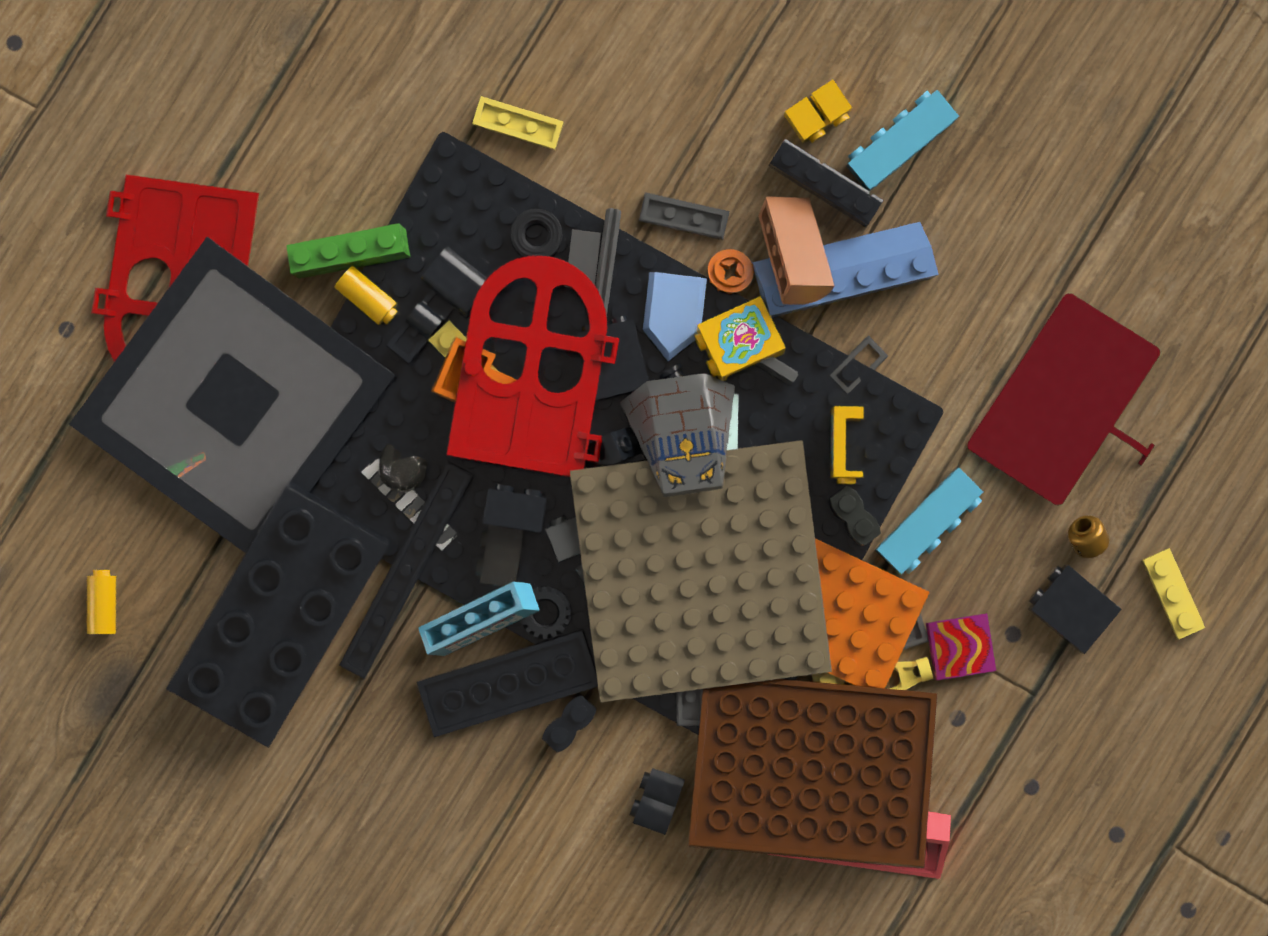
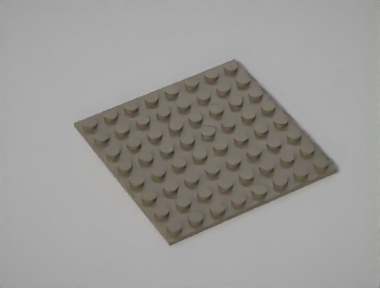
[570,440,832,702]

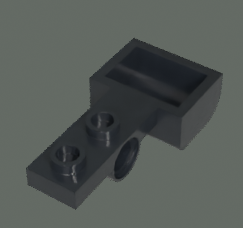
[386,246,487,364]

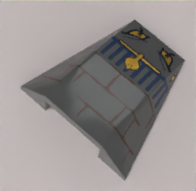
[620,373,735,497]

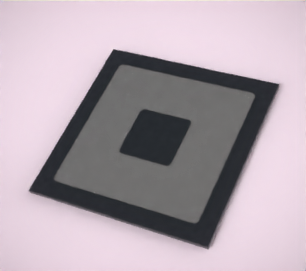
[69,237,395,553]

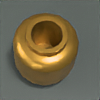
[1068,516,1109,559]

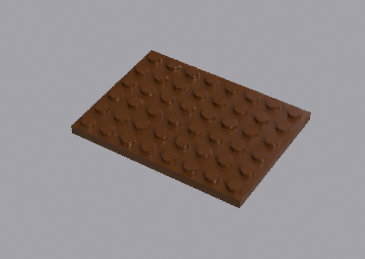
[689,679,937,869]

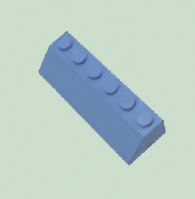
[753,222,939,318]

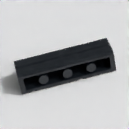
[769,139,884,228]

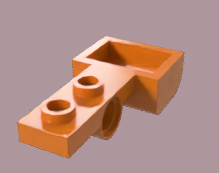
[431,337,517,402]

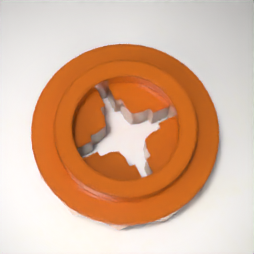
[707,249,754,295]

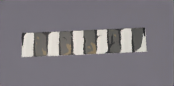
[361,456,458,550]

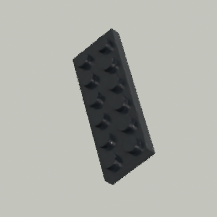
[416,629,598,737]

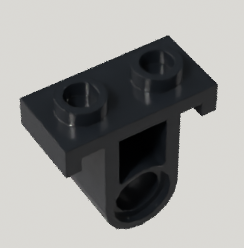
[585,427,643,468]

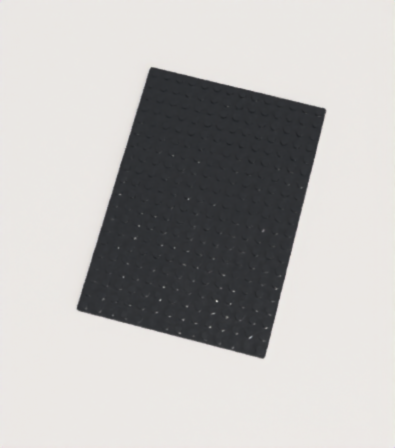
[309,132,943,735]

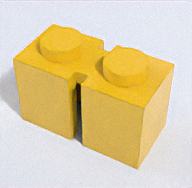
[784,79,852,143]

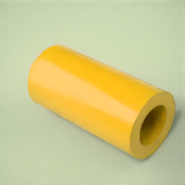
[334,266,398,325]
[87,570,116,634]

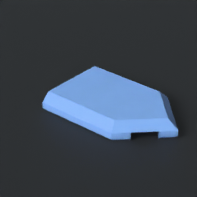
[643,272,707,362]

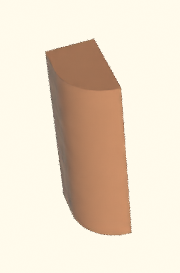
[758,197,835,304]

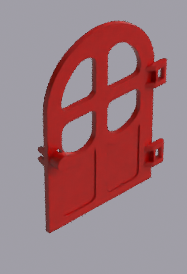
[91,174,259,362]
[446,256,619,477]

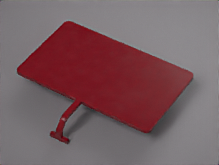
[967,293,1160,506]

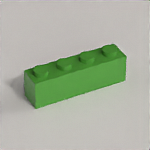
[286,223,410,279]

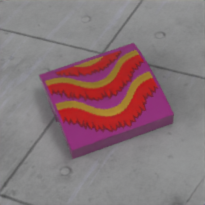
[926,613,997,680]

